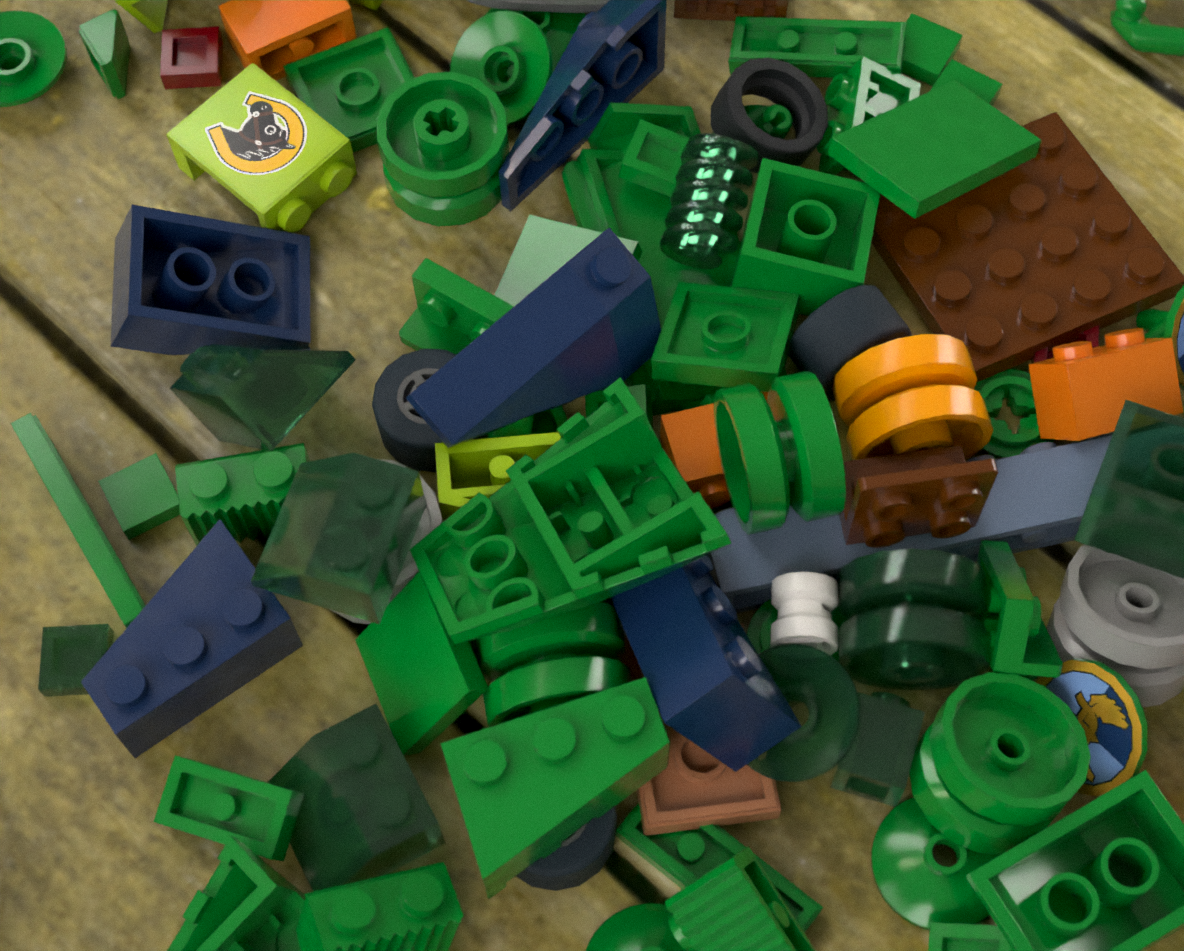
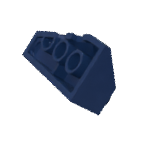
[499,0,667,212]
[406,227,661,448]

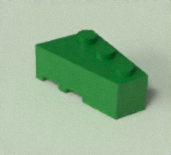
[441,677,670,900]

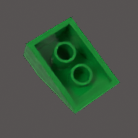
[966,770,1184,951]

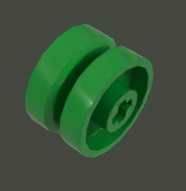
[377,72,510,226]
[713,371,846,535]
[475,601,632,728]
[909,672,1091,854]

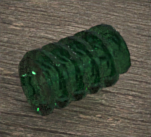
[660,133,758,270]

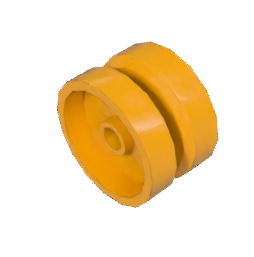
[832,334,994,460]

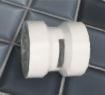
[770,572,838,659]

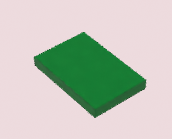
[828,80,1042,219]

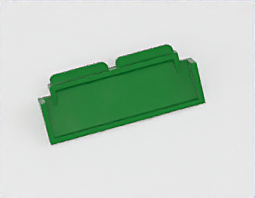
[562,102,787,416]

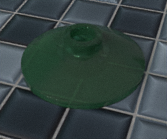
[747,644,860,782]

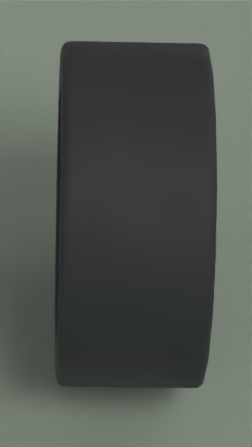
[710,58,828,173]

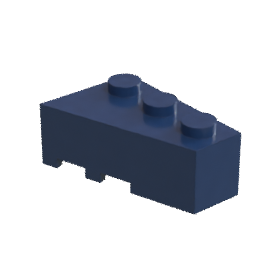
[81,519,303,758]
[610,555,802,772]

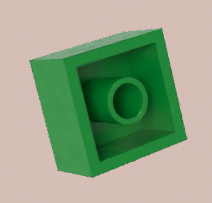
[731,158,880,316]

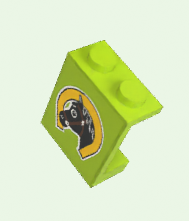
[166,63,357,233]

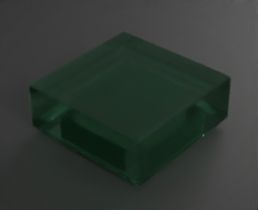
[38,624,114,697]

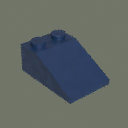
[111,204,310,355]

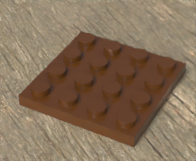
[871,112,1184,383]

